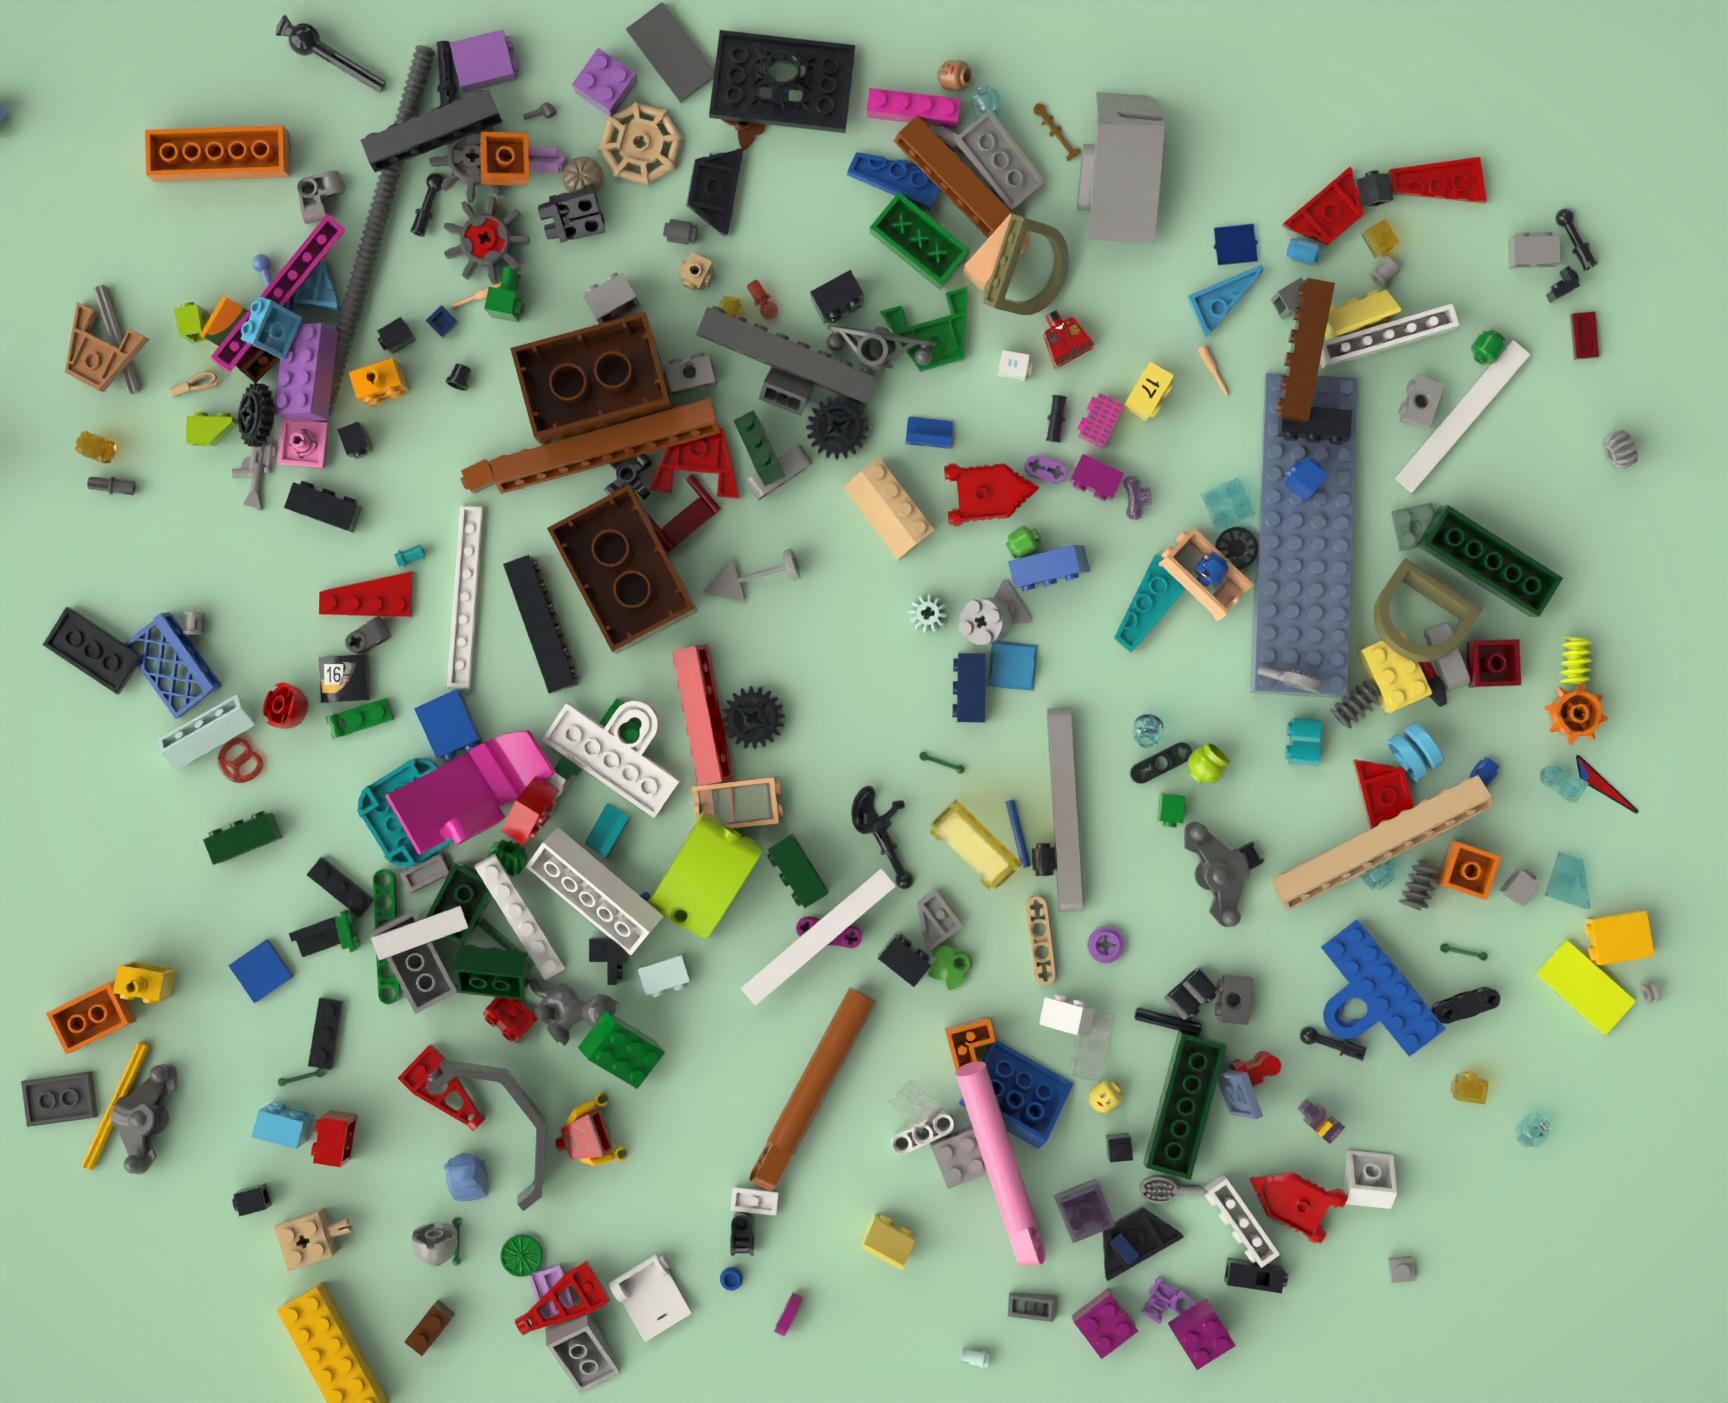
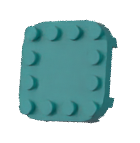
[357,758,454,867]

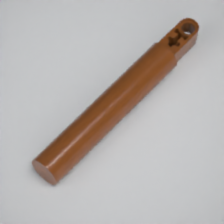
[749,987,877,1191]

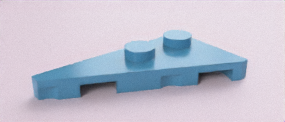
[1187,265,1264,337]

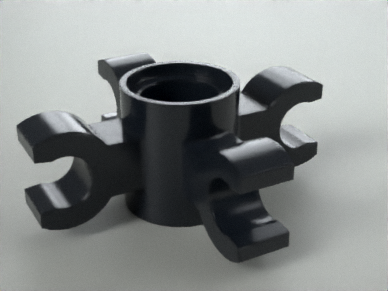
[604,454,653,500]

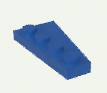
[847,152,940,211]

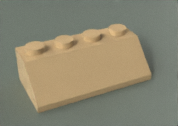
[843,457,935,560]

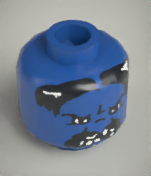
[1194,552,1229,587]

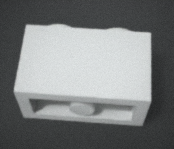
[1039,994,1095,1036]

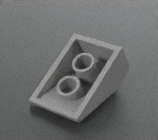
[545,1314,620,1393]

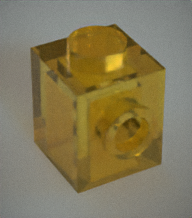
[1361,219,1399,258]
[1450,1072,1489,1105]

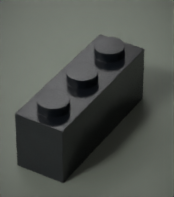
[1278,407,1352,445]
[284,480,362,533]

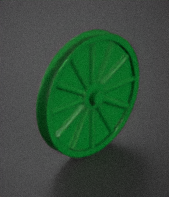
[500,1235,542,1277]

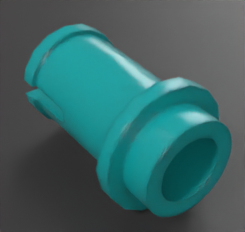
[394,544,425,567]

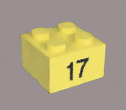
[1123,361,1174,421]

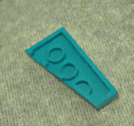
[1113,554,1186,653]

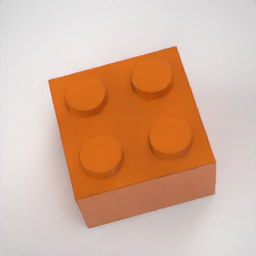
[480,132,529,186]
[1436,841,1501,900]

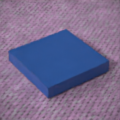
[229,939,294,1003]

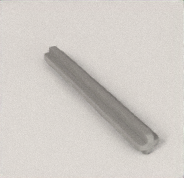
[94,285,140,394]

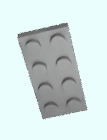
[953,109,1045,211]

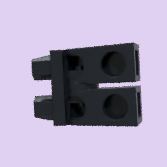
[538,184,605,243]

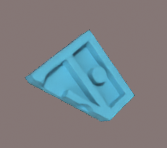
[293,261,339,311]

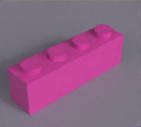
[867,88,960,129]

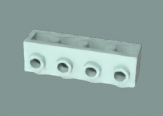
[157,694,255,770]

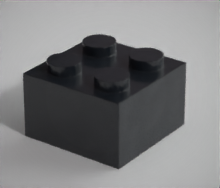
[810,270,864,324]
[877,933,931,987]

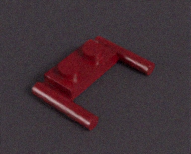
[646,474,721,552]

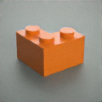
[945,1016,996,1070]

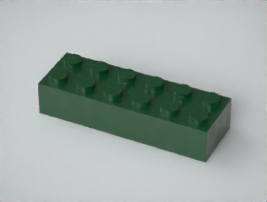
[1416,505,1563,617]
[1143,1031,1227,1180]

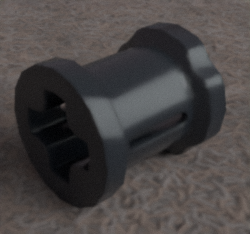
[1237,841,1265,870]

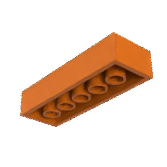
[145,125,290,182]

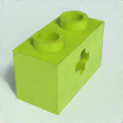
[174,302,210,343]

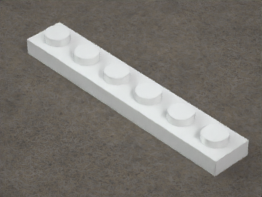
[475,854,565,980]

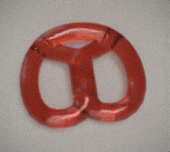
[218,738,264,783]

